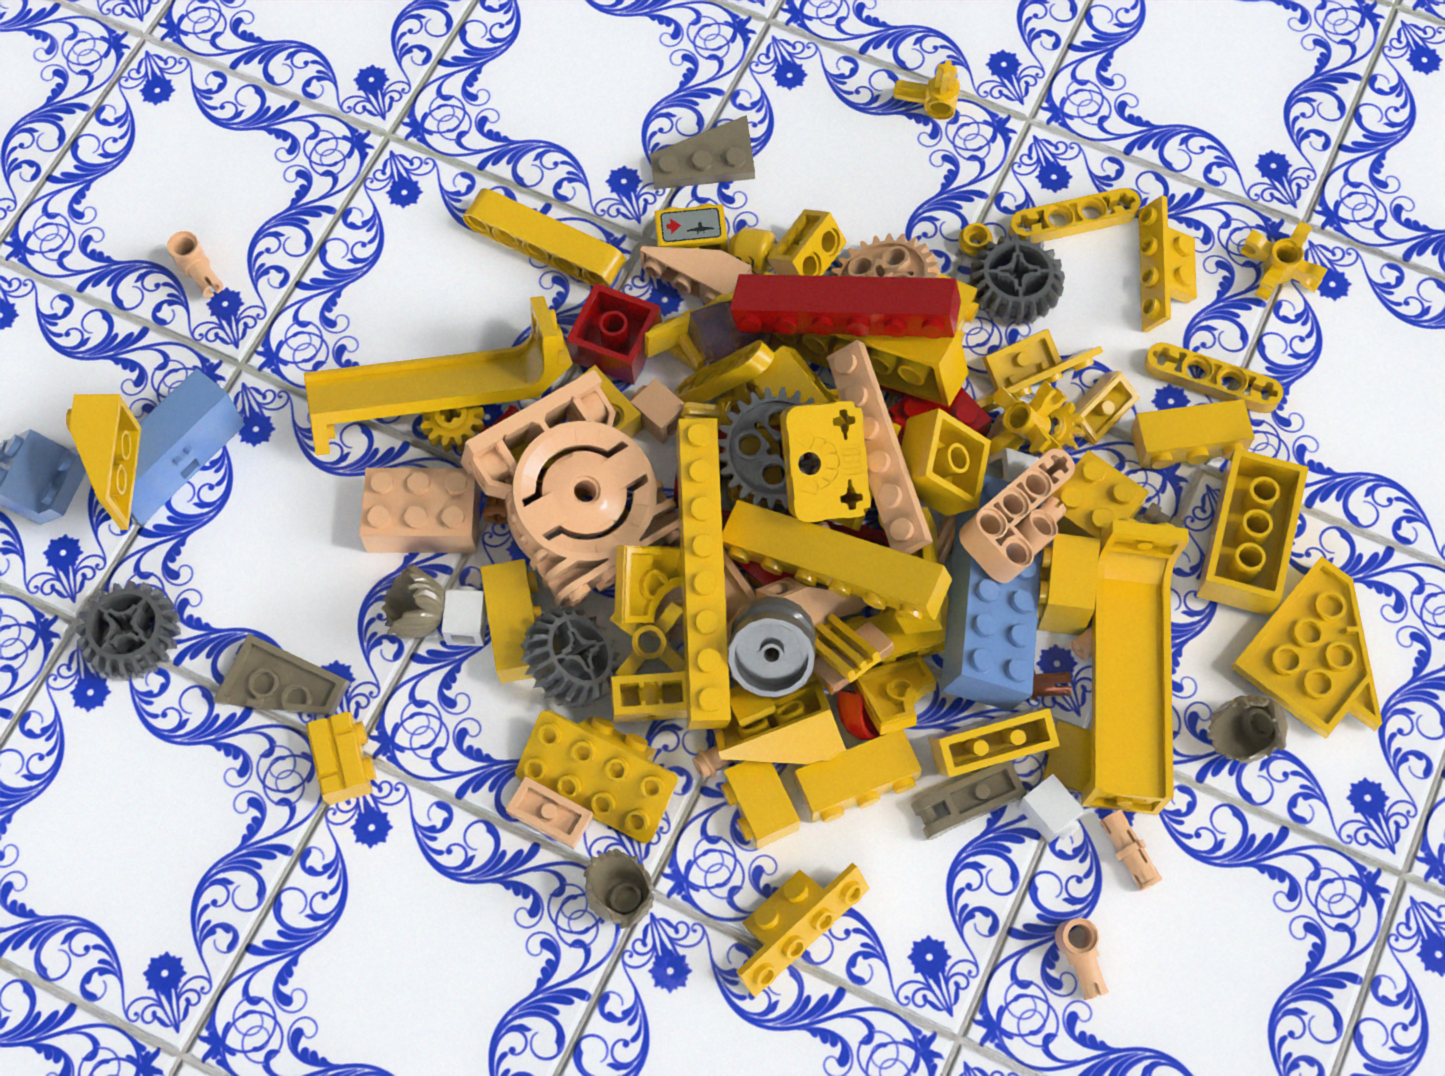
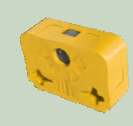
[780,401,871,522]

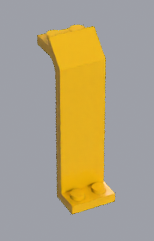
[303,296,573,456]
[1081,518,1189,815]

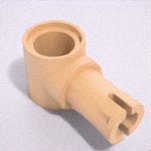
[167,231,223,298]
[1015,497,1066,556]
[1055,918,1109,1000]

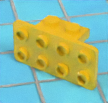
[515,709,678,844]

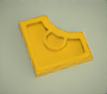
[614,545,682,623]
[851,656,937,735]

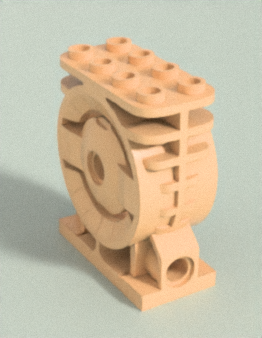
[461,369,680,608]

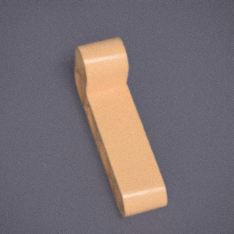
[959,449,1075,583]

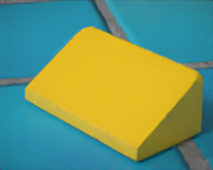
[1073,370,1141,445]

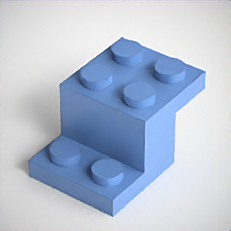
[0,429,86,525]

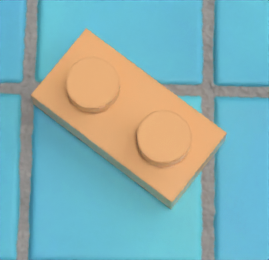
[505,776,594,850]

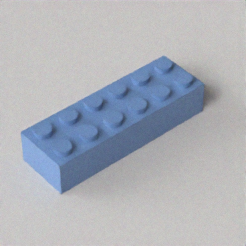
[941,475,1045,711]

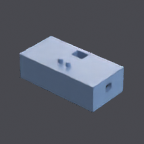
[130,368,245,526]

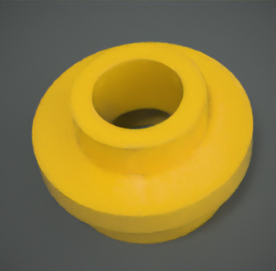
[958,223,993,257]

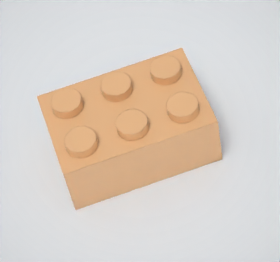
[359,468,481,553]

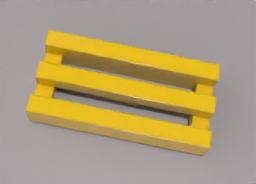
[815,613,881,682]

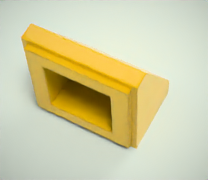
[730,684,777,726]

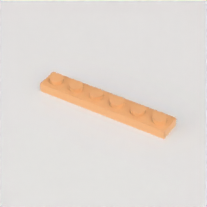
[827,340,933,554]

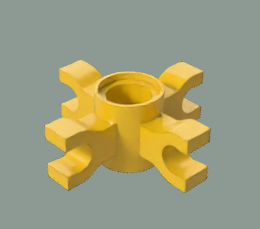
[1240,221,1328,302]
[989,381,1068,454]
[609,600,685,676]

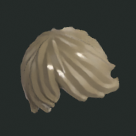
[381,565,445,638]
[1206,694,1288,764]
[583,849,655,929]

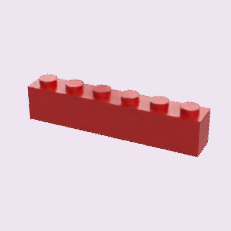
[730,274,961,339]

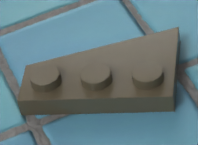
[650,115,755,190]

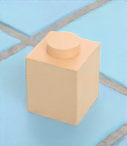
[630,378,684,444]

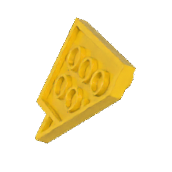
[1231,556,1382,739]

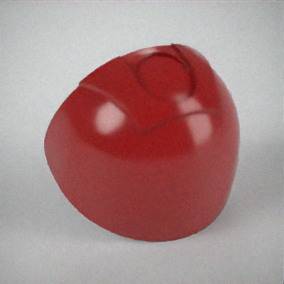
[837,690,885,740]

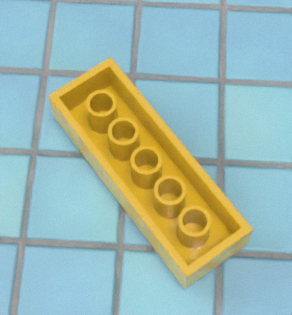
[758,271,969,407]

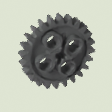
[718,387,834,511]

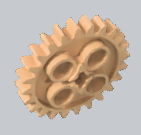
[831,233,941,278]

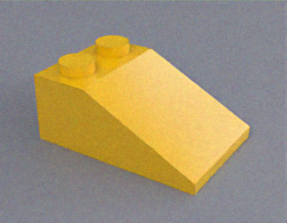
[66,394,142,530]
[714,680,846,764]

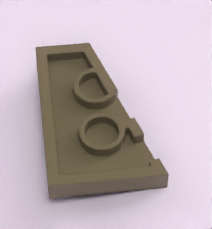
[213,633,351,716]

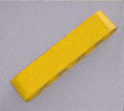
[462,188,626,287]

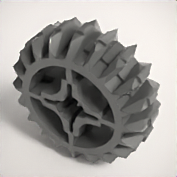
[969,233,1065,326]
[75,580,181,681]
[520,605,620,709]

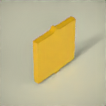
[1042,721,1091,792]

